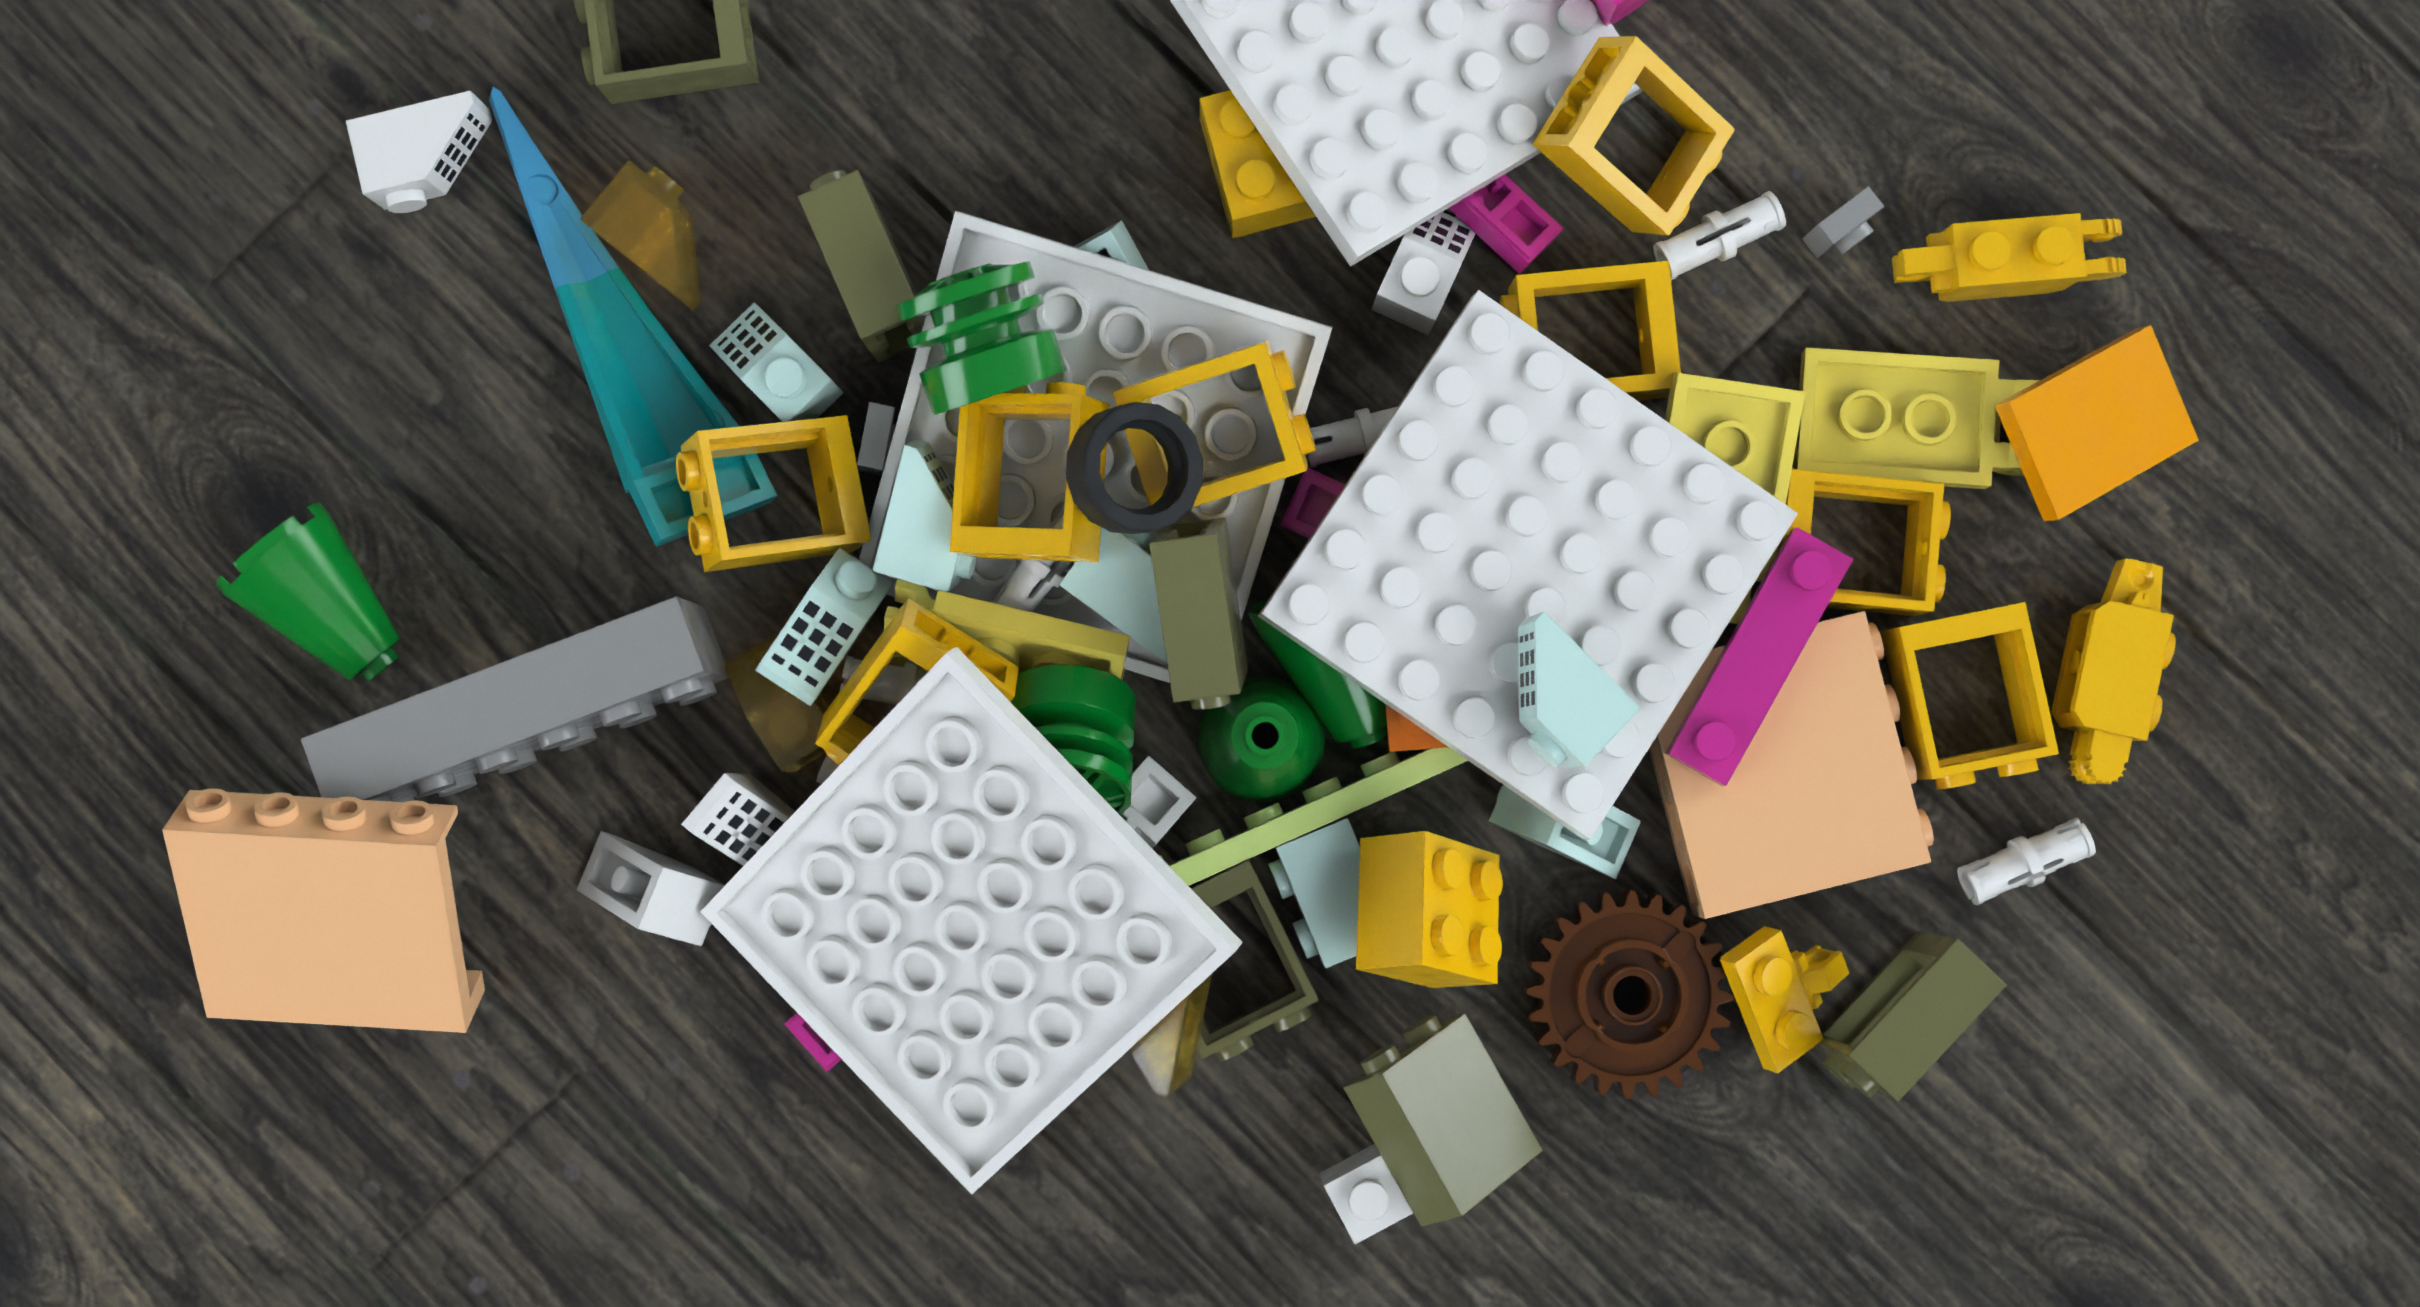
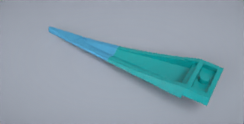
[489,87,777,547]

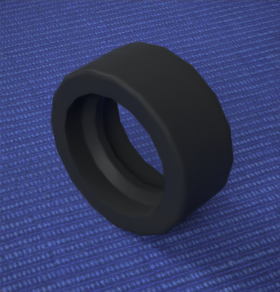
[1066,402,1203,534]

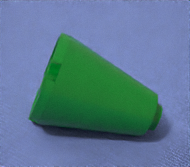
[215,502,401,682]
[1248,595,1387,748]
[1198,676,1325,803]

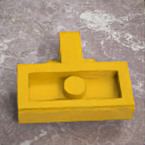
[1720,926,1850,1073]

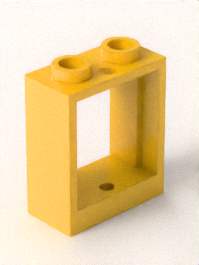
[1532,36,1735,236]
[1499,261,1681,401]
[1112,339,1316,507]
[950,382,1110,563]
[676,415,872,572]
[1777,469,1951,616]
[815,598,1019,765]
[1881,602,2059,790]

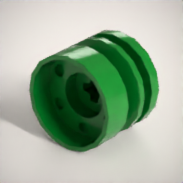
[896,261,1067,415]
[1011,664,1136,816]

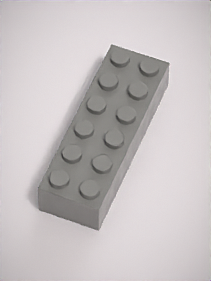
[301,596,730,802]

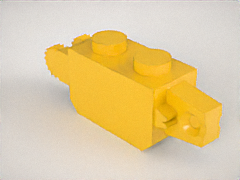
[1892,213,2127,302]
[2051,558,2176,784]

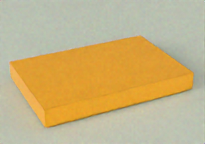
[1994,325,2199,522]

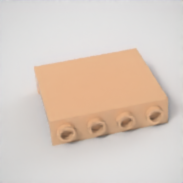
[1649,611,1934,919]
[162,789,485,1033]

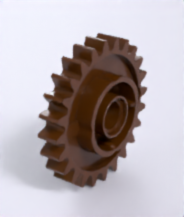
[1523,889,1734,1099]

